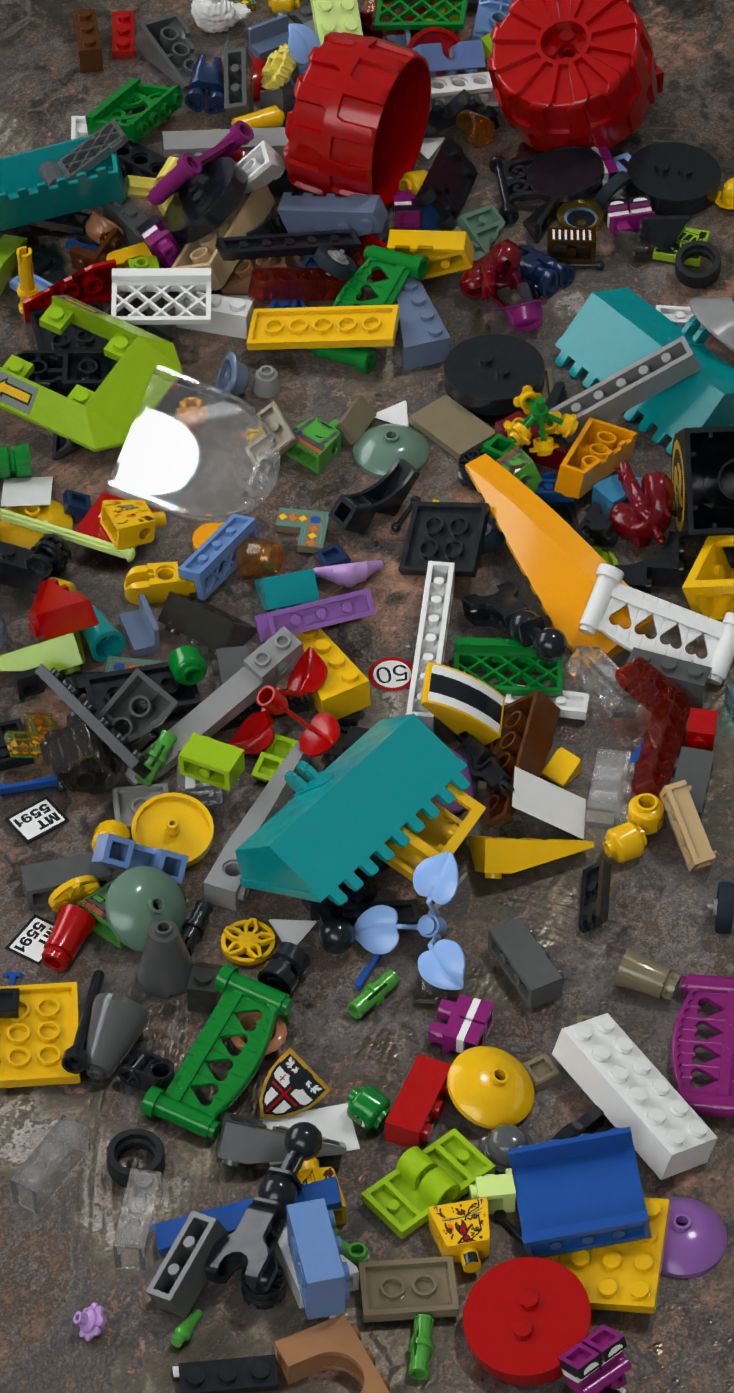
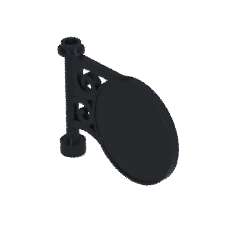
[489,146,605,225]

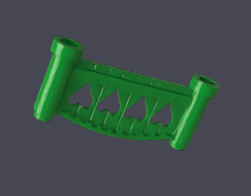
[310,245,429,374]
[141,963,294,1139]

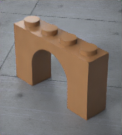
[274,1313,390,1393]

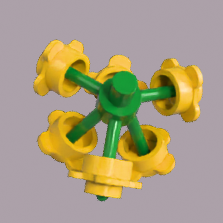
[504,385,579,457]

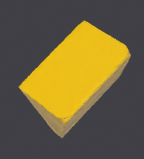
[542,747,582,789]

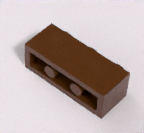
[72,9,103,73]

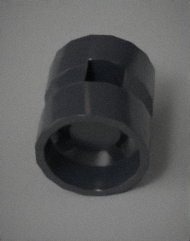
[257,942,310,995]

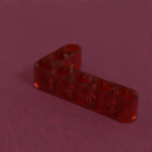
[248,252,365,301]
[615,657,691,795]

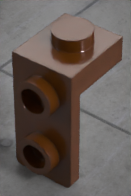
[70,227,122,271]

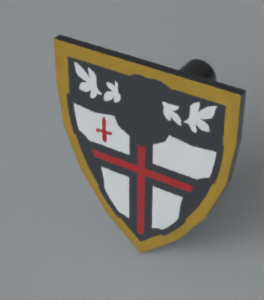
[259,1047,331,1119]

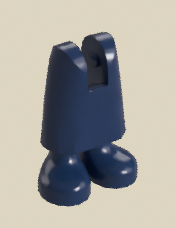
[185,54,225,114]
[519,244,575,299]

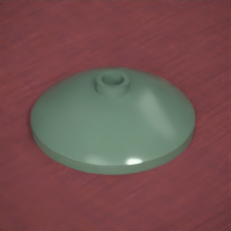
[353,424,429,479]
[105,866,187,952]

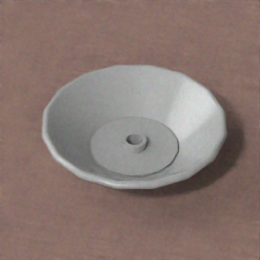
[689,296,734,351]

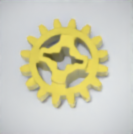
[260,43,296,90]

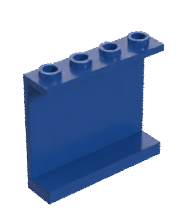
[507,1127,652,1258]

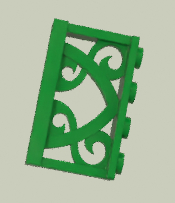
[85,78,183,144]

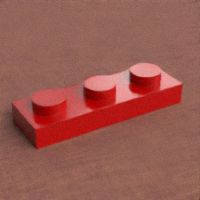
[112,10,135,59]

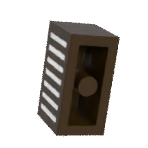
[547,228,596,263]

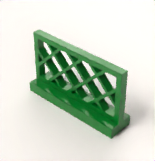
[374,0,470,30]
[454,637,563,697]

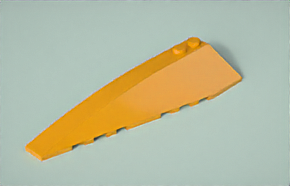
[465,453,654,671]

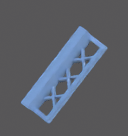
[177,513,260,601]

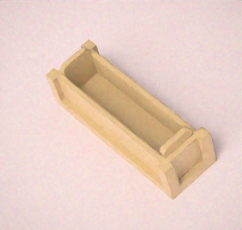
[659,779,717,872]

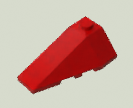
[23,259,118,323]
[28,578,99,641]

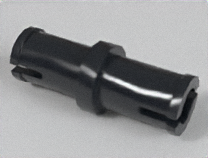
[181,900,213,956]

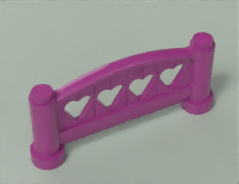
[147,120,254,206]
[671,974,734,1119]

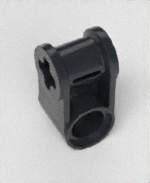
[117,1047,175,1092]

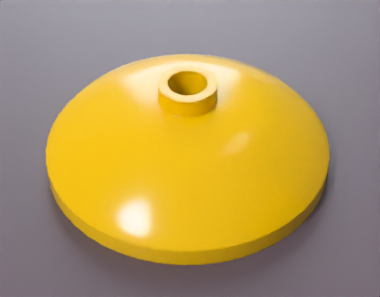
[0,499,73,550]
[447,1046,535,1130]

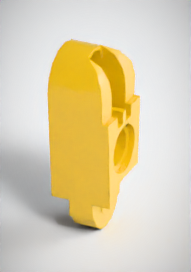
[124,561,205,605]

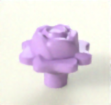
[73,1302,107,1342]

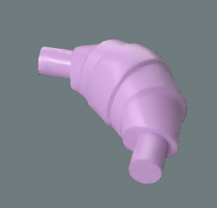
[312,560,384,587]

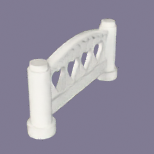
[579,563,734,685]

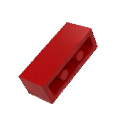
[385,1054,451,1148]

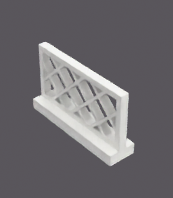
[111,268,212,325]

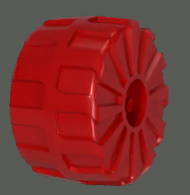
[487,0,658,152]
[284,32,431,208]

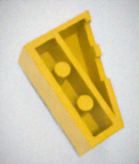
[387,229,475,280]

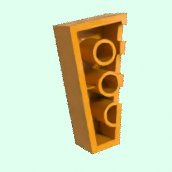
[554,417,638,499]

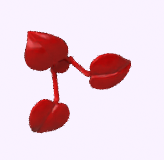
[227,646,340,757]

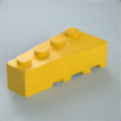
[293,628,371,720]

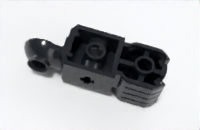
[16,349,118,397]

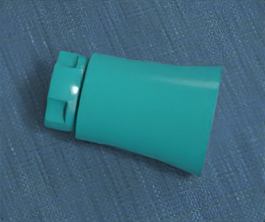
[80,605,126,662]

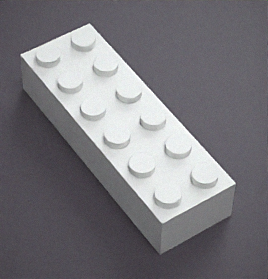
[552,1013,718,1180]

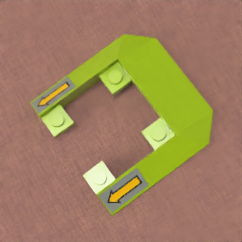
[0,295,182,452]

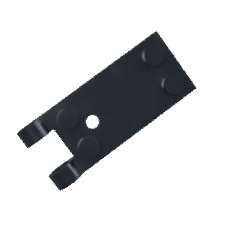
[415,137,478,231]
[63,662,201,734]

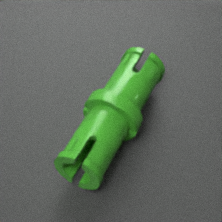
[135,730,177,786]
[347,969,400,1019]
[408,1314,434,1380]

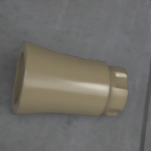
[614,947,682,1001]

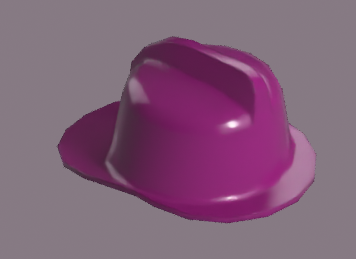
[491,300,548,332]

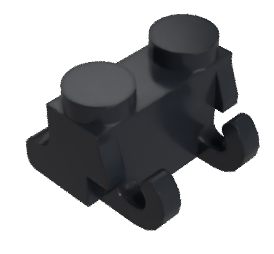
[577,502,619,548]

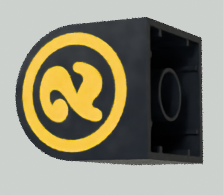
[671,426,734,538]

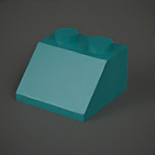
[253,568,320,612]

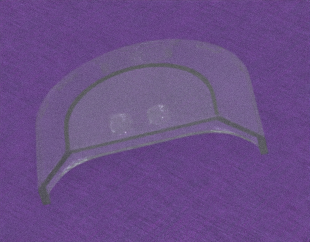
[104,365,280,523]

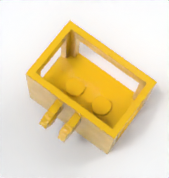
[682,535,734,622]
[373,783,486,882]

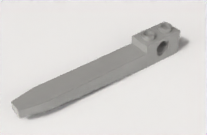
[124,626,304,786]
[203,741,311,911]

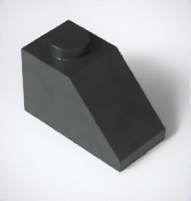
[186,962,223,1014]

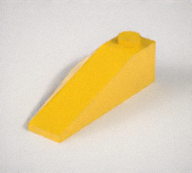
[468,836,594,879]

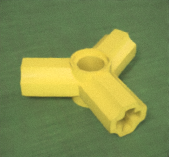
[124,156,179,217]

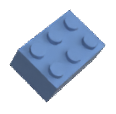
[287,1198,350,1320]

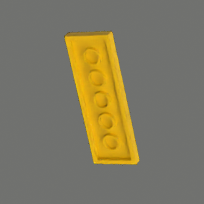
[246,304,400,350]

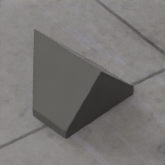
[260,88,296,126]

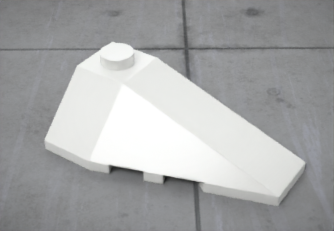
[237,140,286,195]

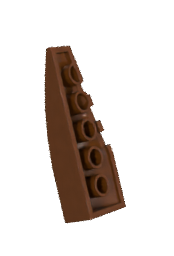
[485,690,561,828]

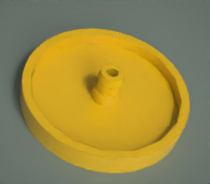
[131,793,214,868]

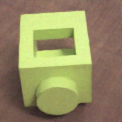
[469,1168,516,1214]

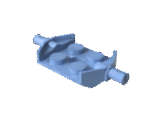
[471,0,514,40]

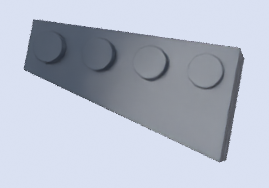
[277,192,388,236]
[395,278,451,371]

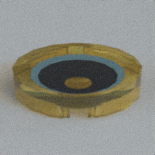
[556,199,604,232]

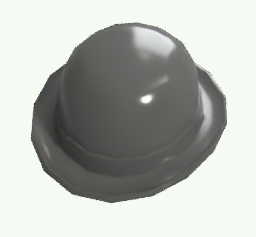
[477,1124,535,1174]

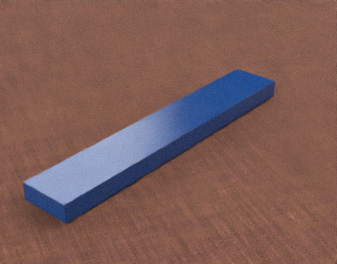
[154,1176,343,1256]

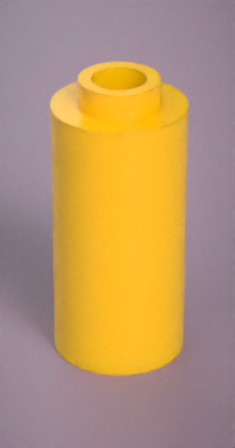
[231,105,285,128]

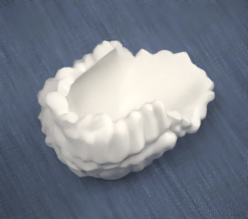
[191,0,251,33]

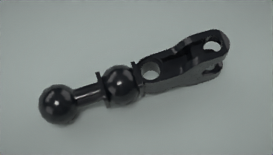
[461,581,568,662]
[301,897,356,954]
[205,1122,323,1293]

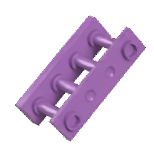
[254,588,376,642]

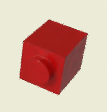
[685,707,718,751]

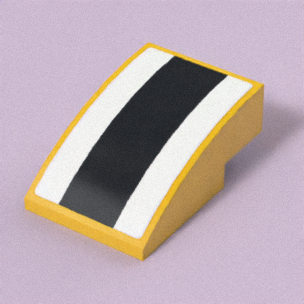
[421,662,505,746]

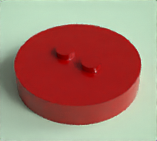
[463,1257,594,1386]

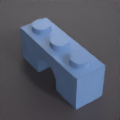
[412,40,486,77]
[91,834,189,884]

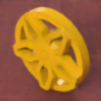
[48,875,101,913]
[221,918,276,966]

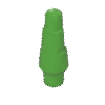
[171,1309,203,1347]

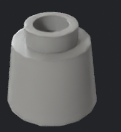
[253,365,281,398]

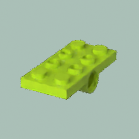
[361,1128,495,1239]

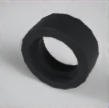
[675,240,721,289]
[106,1128,165,1189]

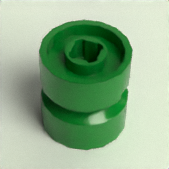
[0,444,32,480]

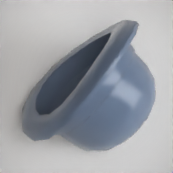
[214,351,250,400]

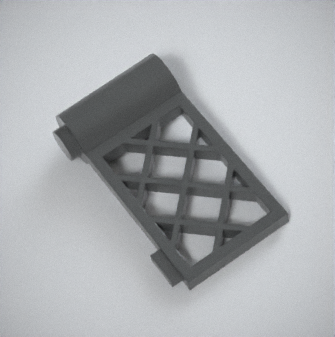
[38,119,129,186]

